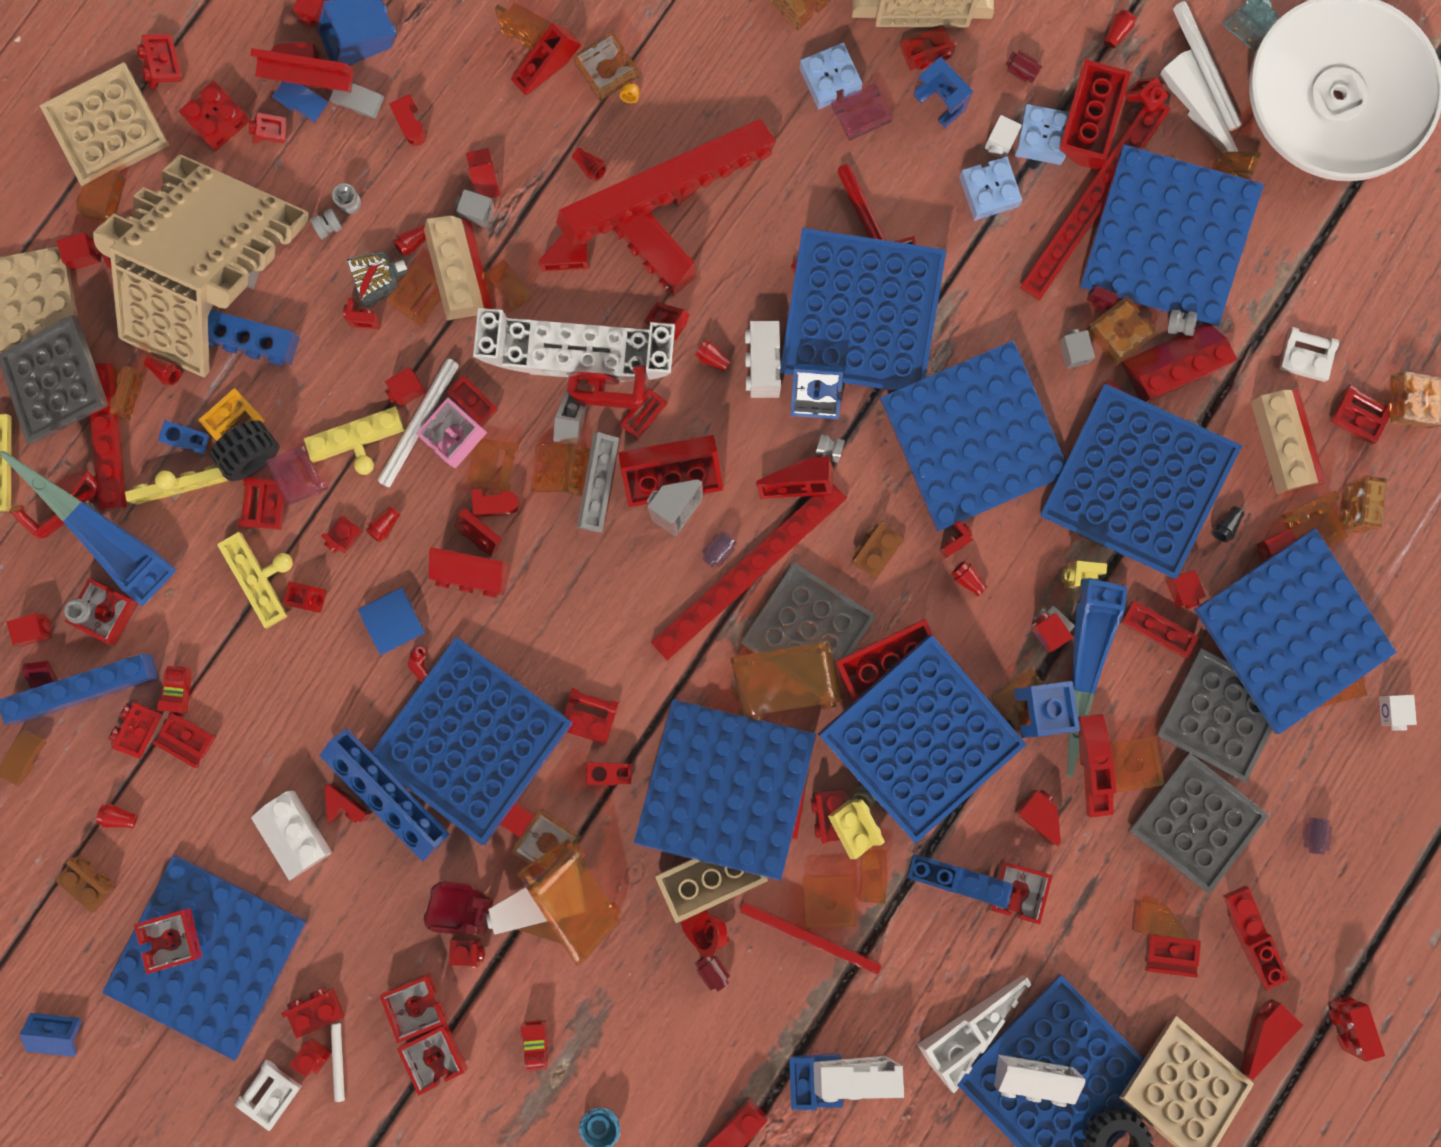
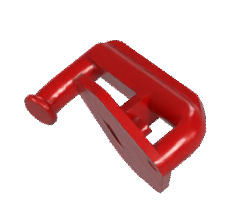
[567,366,646,409]
[9,470,98,539]

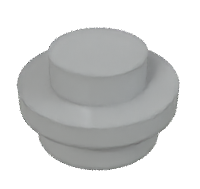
[64,599,91,624]

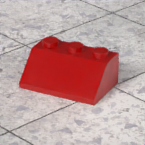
[429,547,510,598]

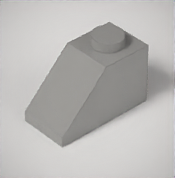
[553,392,588,446]

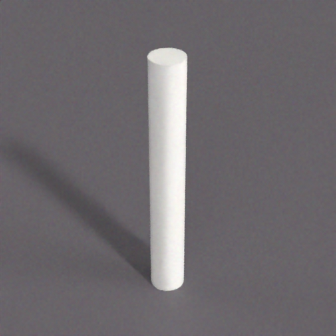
[331,1022,345,1102]

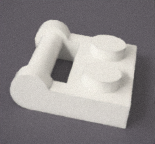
[1278,327,1339,382]
[235,1060,302,1131]

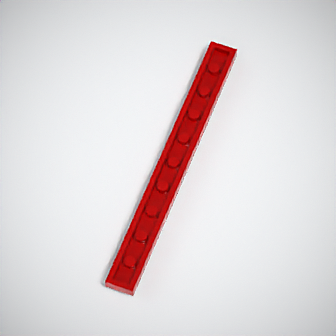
[1020,103,1171,301]
[651,483,847,661]

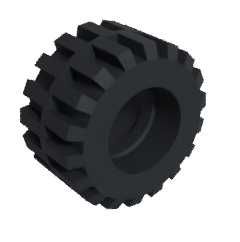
[209,420,280,481]
[1082,1106,1154,1147]

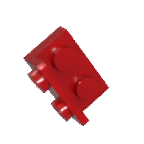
[900,26,956,71]
[137,34,182,89]
[108,699,162,759]
[810,789,846,844]
[281,987,345,1039]

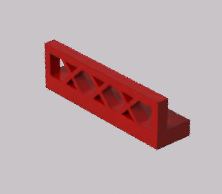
[250,48,354,93]

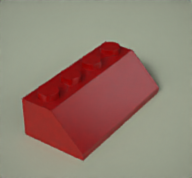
[1059,59,1131,171]
[612,213,696,296]
[1121,323,1238,403]
[618,435,723,507]
[835,619,934,703]

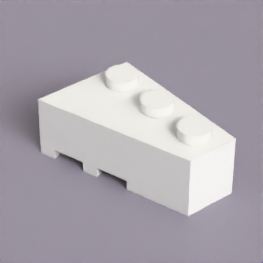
[745,321,781,398]
[813,1056,904,1102]

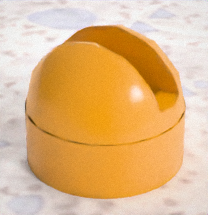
[620,82,639,103]

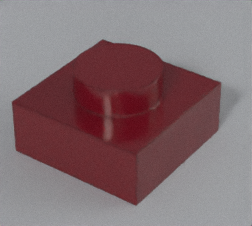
[1087,286,1118,310]
[21,661,58,688]

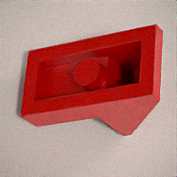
[466,147,501,198]
[645,302,690,340]
[324,783,372,823]

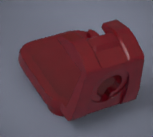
[424,881,494,935]

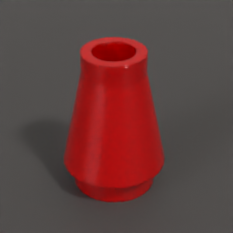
[1104,10,1136,48]
[572,148,607,181]
[393,225,426,257]
[695,340,731,372]
[144,354,182,386]
[365,506,401,543]
[951,561,987,596]
[96,803,138,829]

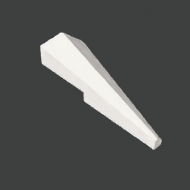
[1158,50,1242,166]
[917,975,1031,1093]

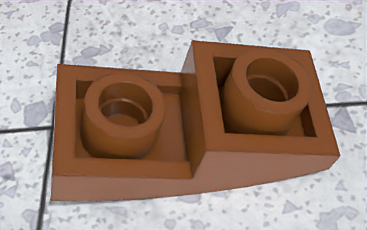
[0,728,47,787]

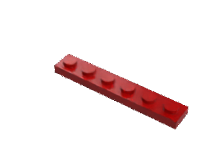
[90,363,127,510]

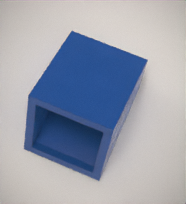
[317,0,396,65]

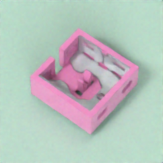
[416,398,487,468]

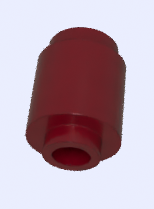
[1005,49,1042,83]
[695,956,730,992]

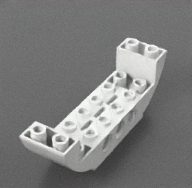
[473,308,675,382]

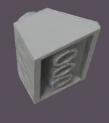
[647,480,703,537]

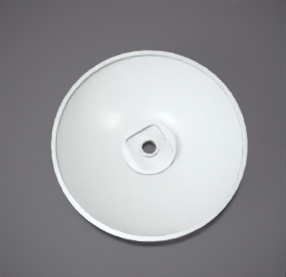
[1249,0,1441,181]

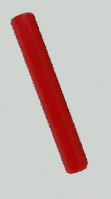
[837,164,885,240]

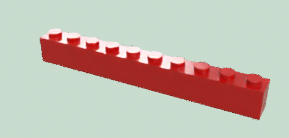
[556,118,776,246]

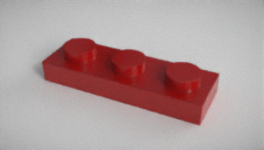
[1120,601,1199,659]

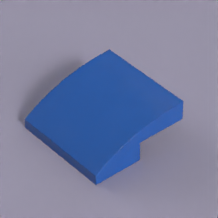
[358,587,425,655]
[789,1054,843,1110]

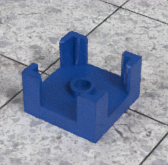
[913,57,973,129]
[1014,681,1080,738]

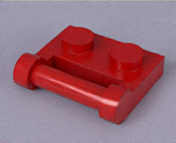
[1330,384,1394,444]
[237,478,287,530]
[564,688,619,745]

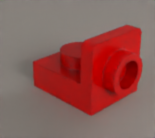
[1125,77,1168,111]
[248,113,286,144]
[343,298,381,330]
[321,515,363,554]
[940,521,973,559]
[283,581,326,613]
[449,939,485,968]

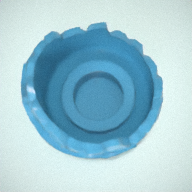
[579,1108,620,1147]

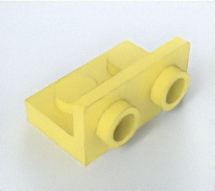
[1061,561,1107,589]
[828,800,885,859]

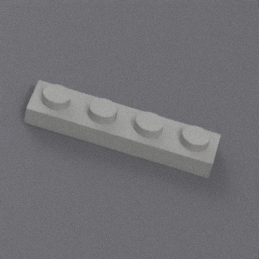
[576,432,619,533]

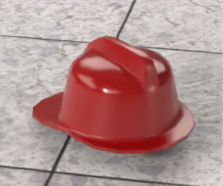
[681,910,730,958]

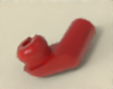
[408,646,429,684]

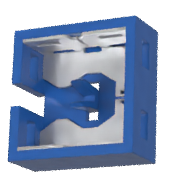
[790,364,843,419]

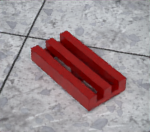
[619,388,668,440]

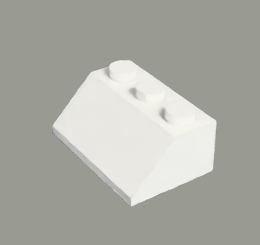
[251,790,332,881]
[994,1055,1085,1107]

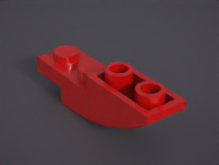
[1078,714,1117,818]
[1223,885,1289,991]

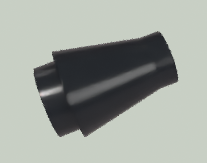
[1211,506,1245,543]

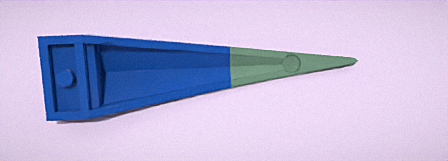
[0,451,177,606]
[1067,578,1127,777]

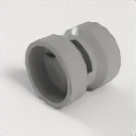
[332,183,361,214]
[310,207,343,240]
[1168,309,1197,336]
[815,434,845,463]

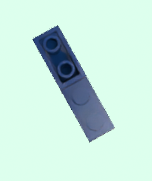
[908,854,1013,908]

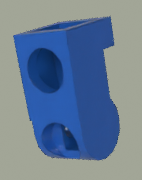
[158,420,210,455]

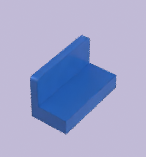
[19,1013,82,1057]

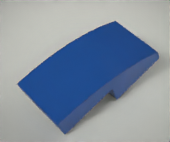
[272,82,328,123]

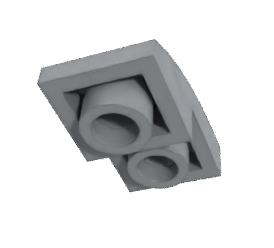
[330,83,384,119]

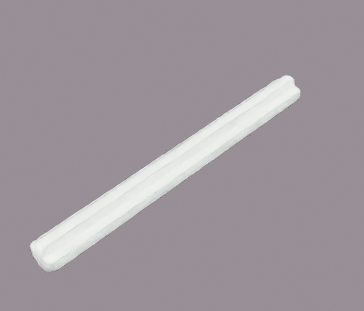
[1173,1,1242,131]
[378,358,459,487]

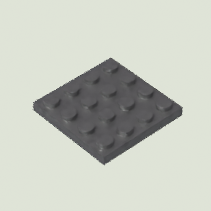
[0,315,109,444]
[740,562,876,698]
[1155,648,1272,782]
[1128,752,1269,894]

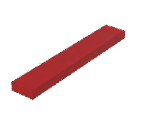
[740,900,882,974]

